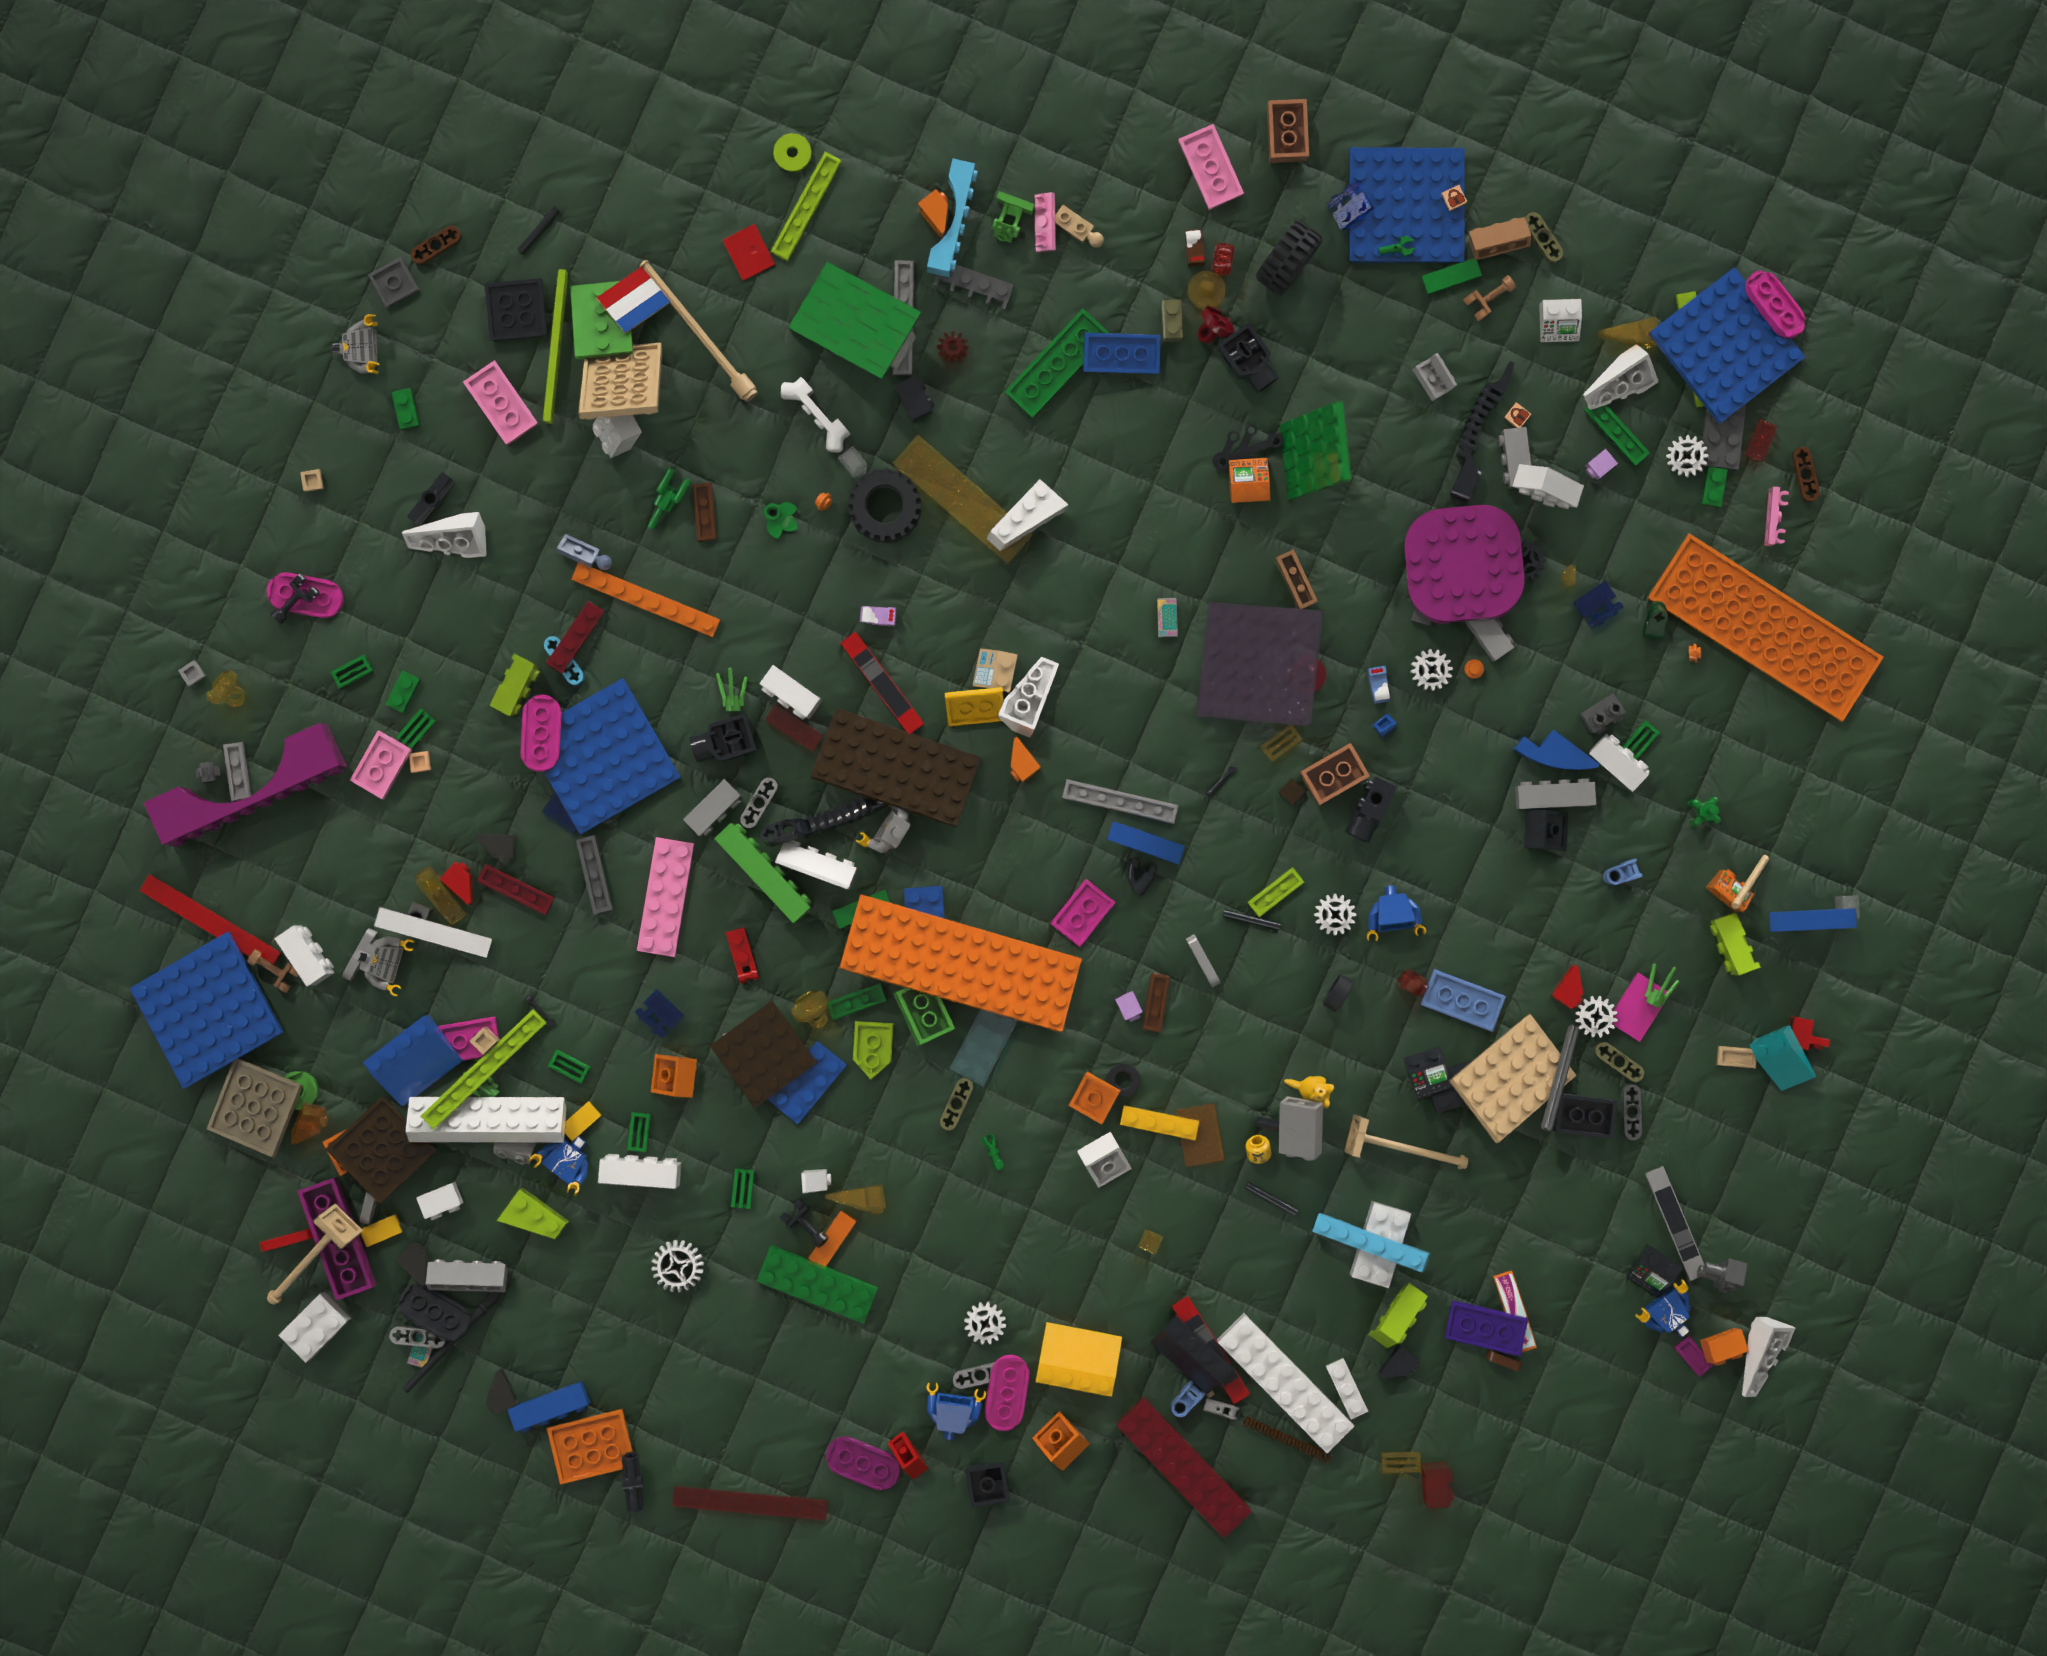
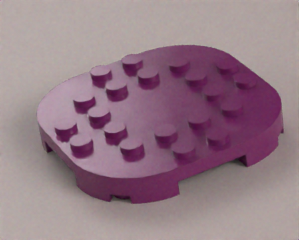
[1405,505,1524,624]

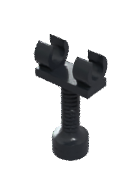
[270,574,320,624]
[780,1198,829,1248]

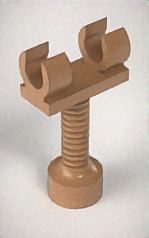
[1464,275,1516,321]
[247,949,299,993]

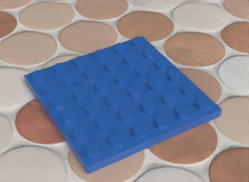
[1349,147,1465,263]
[1648,267,1805,424]
[544,678,681,835]
[129,932,284,1089]

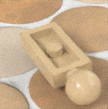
[1055,205,1104,248]

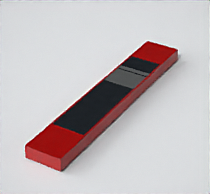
[841,632,924,734]
[1172,1295,1250,1404]

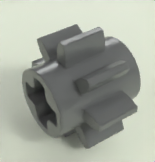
[195,762,220,783]

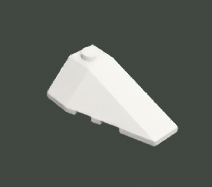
[1583,344,1659,410]
[402,512,487,558]
[998,657,1059,738]
[1742,1317,1795,1397]

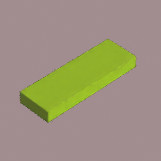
[1247,867,1305,917]

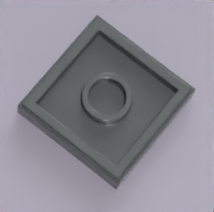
[368,257,420,309]

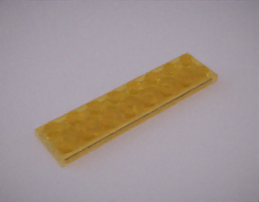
[893,435,1033,564]

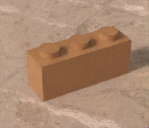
[1468,217,1531,260]
[1275,549,1318,612]

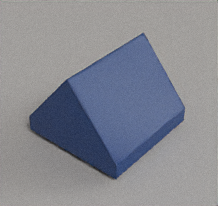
[1372,714,1398,739]

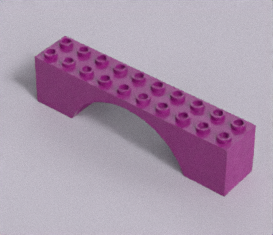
[143,723,347,847]

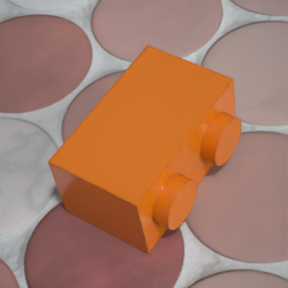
[1700,1328,1749,1366]

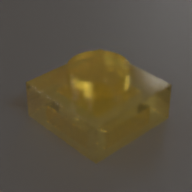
[1562,565,1576,587]
[1138,1229,1163,1254]

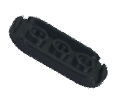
[399,1284,471,1342]

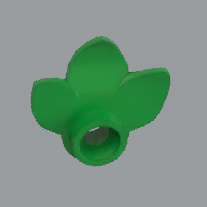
[764,502,798,539]

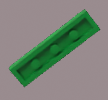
[1584,405,1650,467]

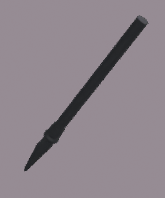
[402,1277,513,1393]

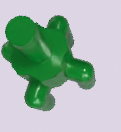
[647,468,692,530]
[1687,797,1721,827]

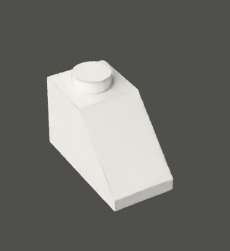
[801,1169,831,1193]

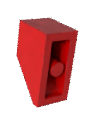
[440,862,474,905]
[1550,964,1583,1009]
[888,1432,929,1480]

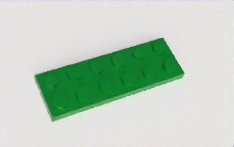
[1005,308,1109,419]
[757,1245,878,1324]

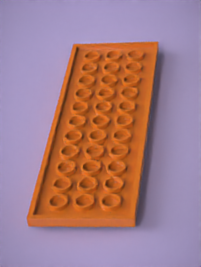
[1647,533,1884,722]
[839,894,1082,1033]

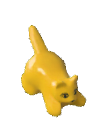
[1284,1076,1334,1108]

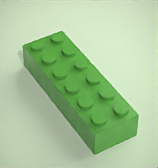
[714,823,813,923]

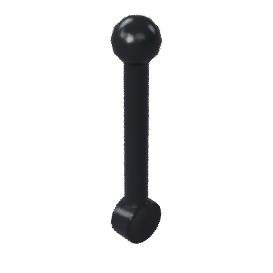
[1206,766,1236,797]
[525,995,556,1026]

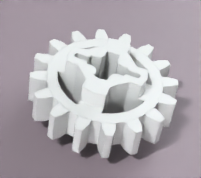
[1666,435,1709,478]
[1410,649,1453,691]
[1314,894,1356,935]
[1575,996,1617,1037]
[964,1302,1006,1344]

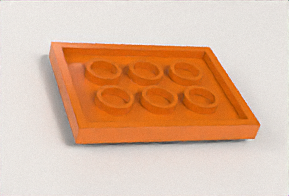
[547,1409,633,1485]

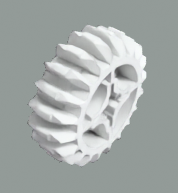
[651,1240,704,1292]

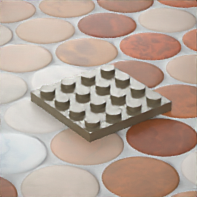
[207,1058,303,1157]

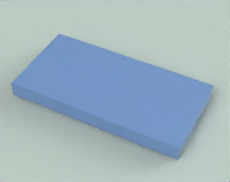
[1420,969,1506,1032]

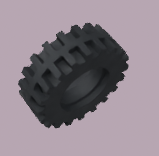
[848,468,922,544]

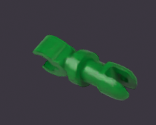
[981,1133,1004,1171]

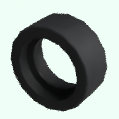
[1322,974,1354,1012]

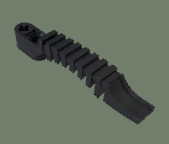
[1450,361,1514,503]
[760,796,889,847]

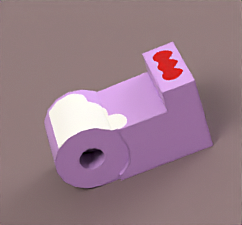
[860,606,896,627]

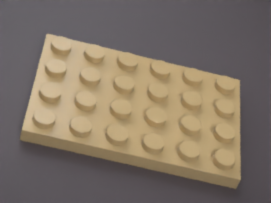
[579,343,662,420]
[1449,1014,1577,1143]

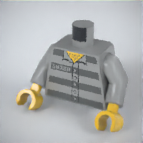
[332,314,380,374]
[856,805,911,853]
[354,936,415,996]

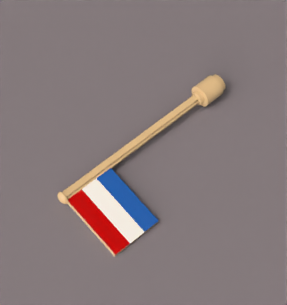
[596,260,758,402]

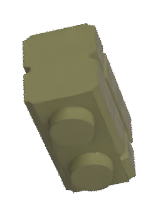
[1161,299,1183,342]

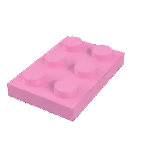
[350,730,412,799]

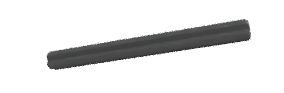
[1541,1025,1580,1132]

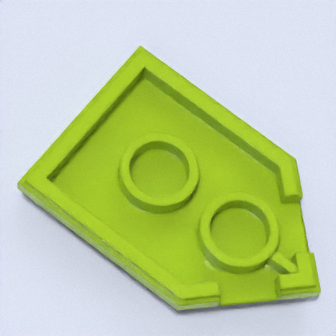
[853,1021,894,1080]

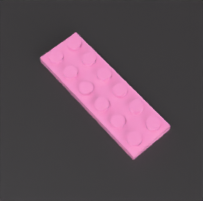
[637,837,694,957]

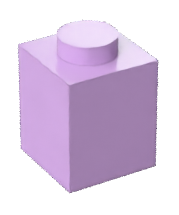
[1585,449,1618,480]
[1115,991,1143,1022]

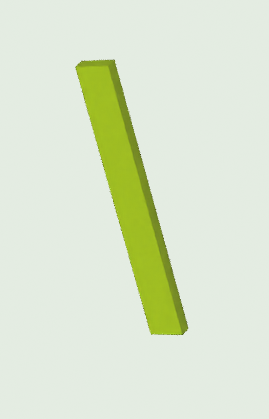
[543,269,568,425]
[420,1009,546,1130]

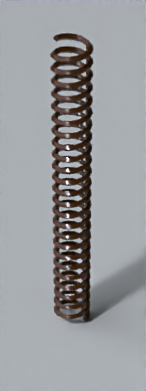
[1242,1416,1333,1464]

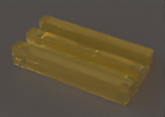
[1261,724,1302,762]
[1381,1452,1421,1473]

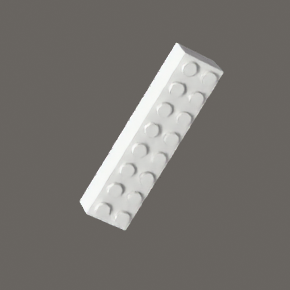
[406,1097,567,1142]
[1217,1313,1354,1453]

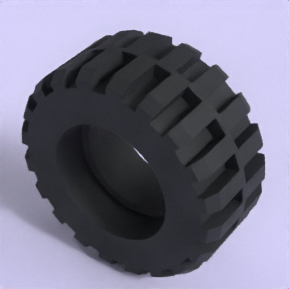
[1256,220,1323,296]

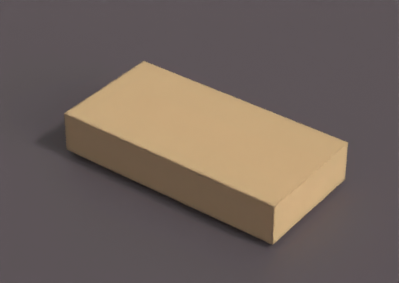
[1716,1046,1757,1069]

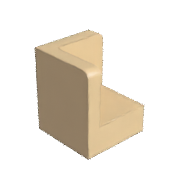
[470,1027,500,1055]

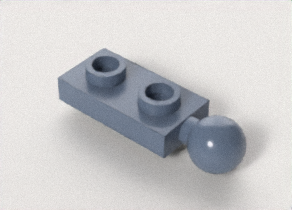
[556,534,612,570]

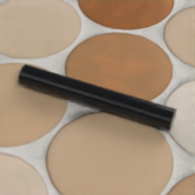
[517,206,560,254]
[1223,910,1281,930]
[1244,1181,1298,1216]

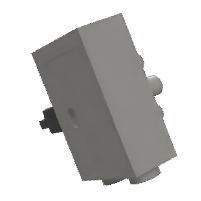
[1256,1096,1323,1161]

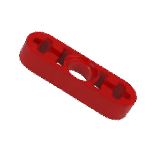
[259,1228,314,1252]

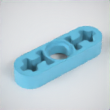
[544,636,584,685]

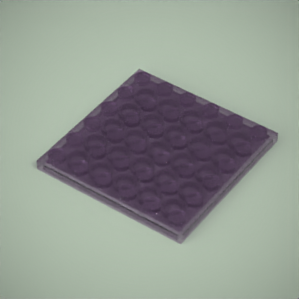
[1197,602,1323,727]

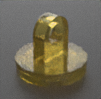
[1187,271,1226,309]
[206,670,245,707]
[791,991,829,1028]

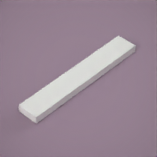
[374,907,492,958]

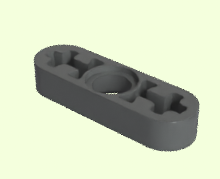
[1622,1084,1642,1140]

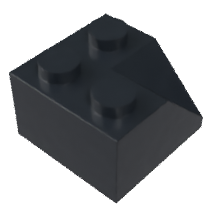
[965,1462,1010,1507]

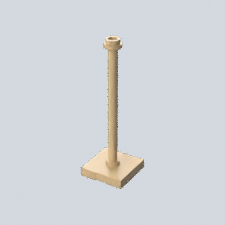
[1344,1115,1468,1169]
[267,1204,363,1305]

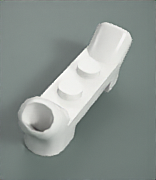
[781,377,850,453]

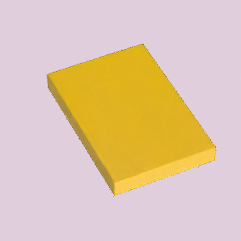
[945,687,1004,726]

